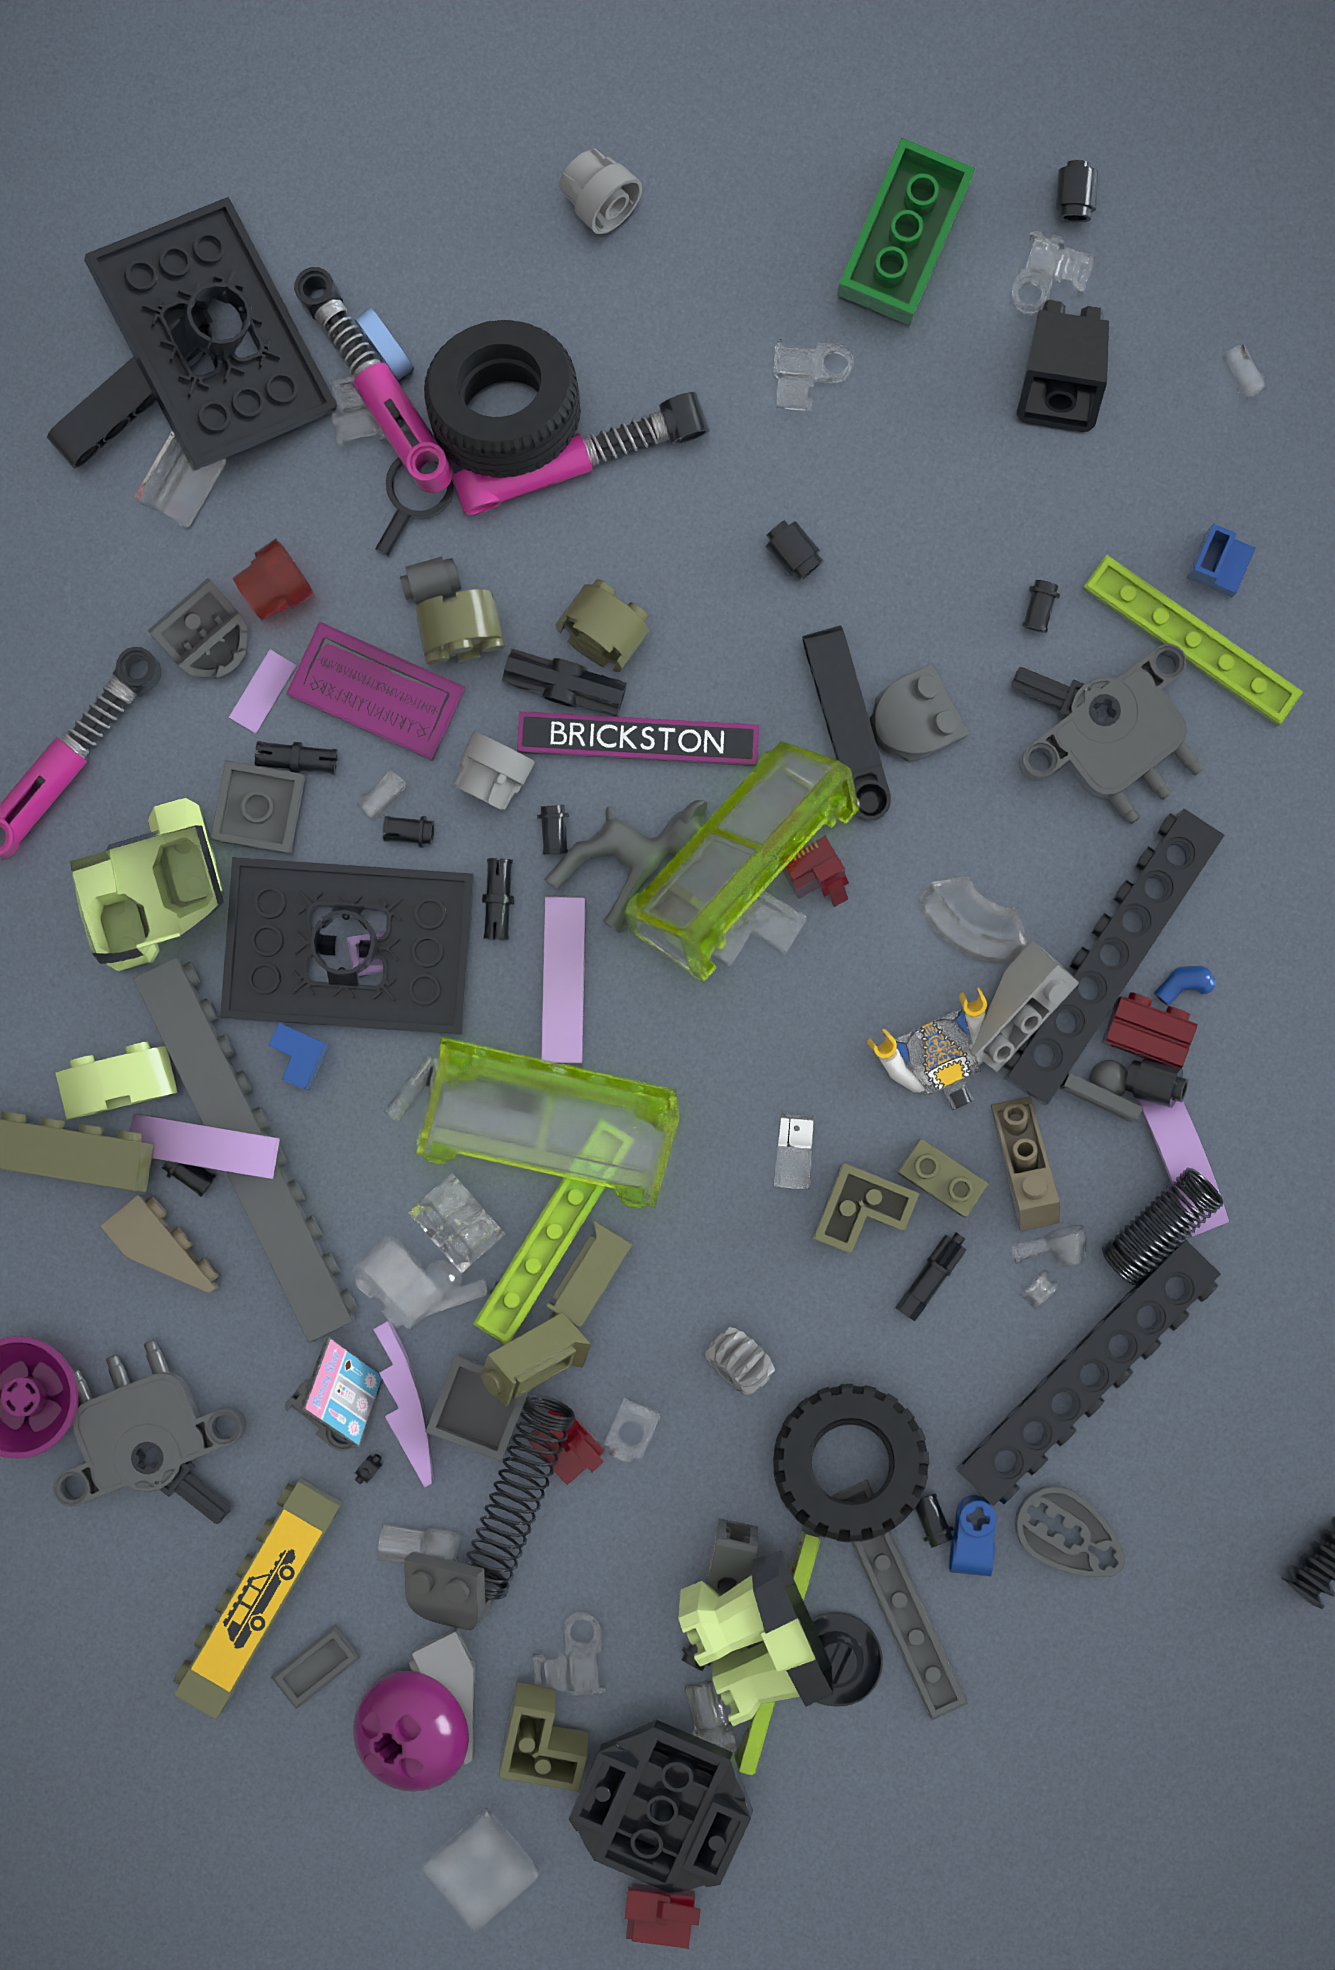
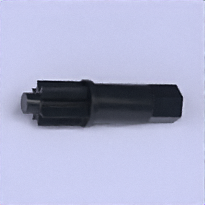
[896,1232,967,1321]

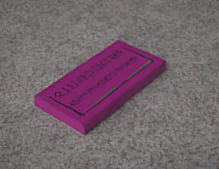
[286,621,465,761]

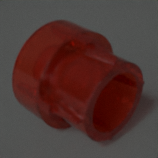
[232,538,315,621]

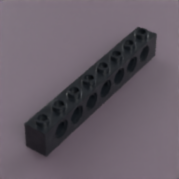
[1003,809,1225,1105]
[955,1239,1221,1506]

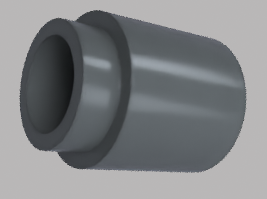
[400,556,461,605]

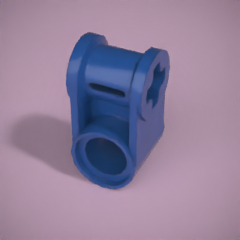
[949,1495,997,1577]

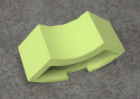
[56,1042,178,1120]

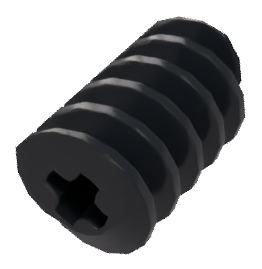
[1280,1516,1335,1609]

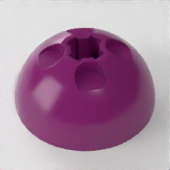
[0,1336,79,1459]
[353,1671,469,1792]

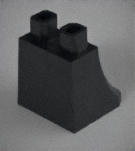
[1016,300,1109,432]

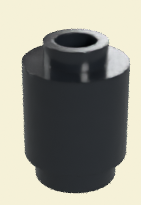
[1056,160,1098,223]
[765,520,824,581]
[1125,1059,1188,1108]

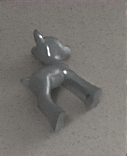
[544,800,708,933]

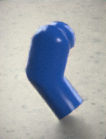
[1154,966,1216,1006]

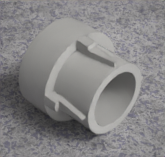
[559,148,642,234]
[454,731,535,810]

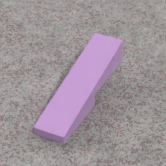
[541,896,586,1063]

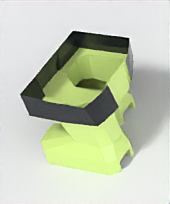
[70,798,224,972]
[678,1550,833,1726]

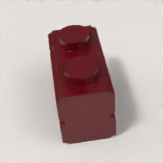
[1101,992,1198,1069]

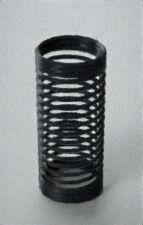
[1102,1167,1223,1285]

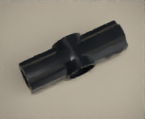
[502,649,627,717]

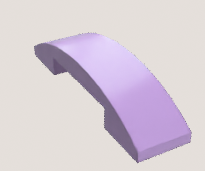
[1135,1098,1229,1237]
[130,1114,280,1179]

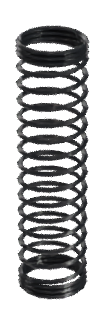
[463,1395,575,1600]

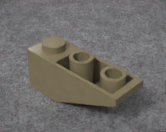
[991,1096,1060,1232]
[100,1195,220,1293]

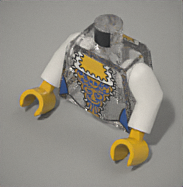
[867,988,987,1110]

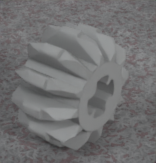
[705,1327,775,1396]

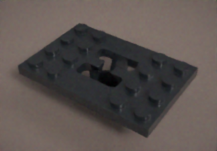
[84,197,337,472]
[220,857,474,1035]

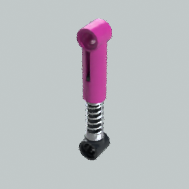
[294,267,453,493]
[452,392,710,516]
[0,647,161,860]

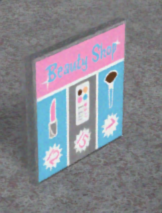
[299,1337,383,1448]

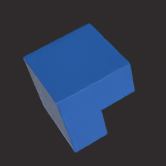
[1187,523,1256,597]
[269,1023,330,1091]

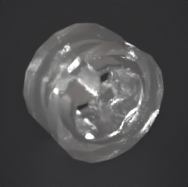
[1020,1270,1060,1309]

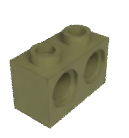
[896,1139,989,1218]

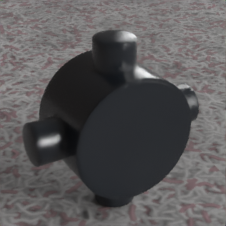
[355,1454,382,1484]

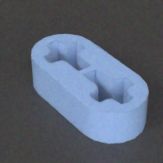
[354,308,414,381]

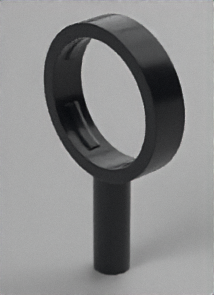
[375,457,454,557]

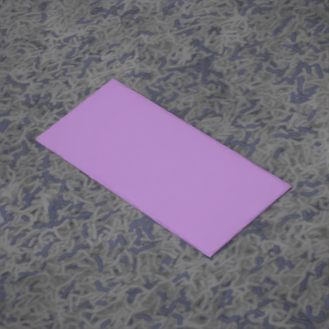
[229,650,297,733]

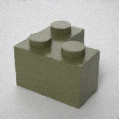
[812,1163,920,1254]
[499,1682,588,1792]

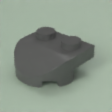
[148,578,248,678]
[870,663,969,761]
[404,1552,493,1630]

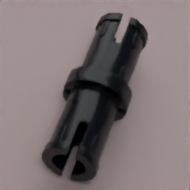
[255,741,338,775]
[482,858,514,940]

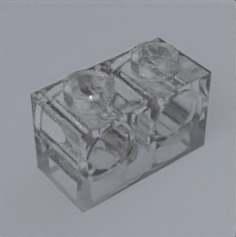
[408,1173,505,1274]

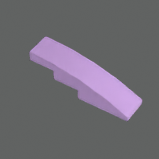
[373,1320,434,1487]

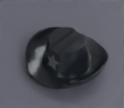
[812,1613,883,1706]

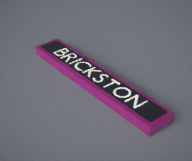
[517,711,759,766]

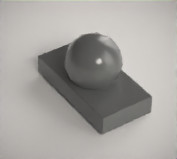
[1060,1060,1144,1122]

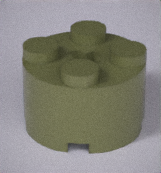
[555,579,649,672]
[416,589,505,665]

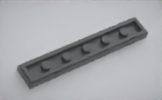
[831,1479,968,1721]

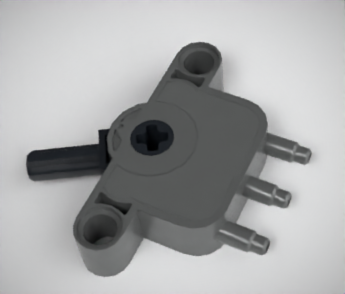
[1011,644,1203,824]
[53,1339,246,1524]

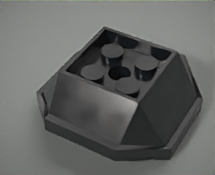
[569,1719,753,1893]

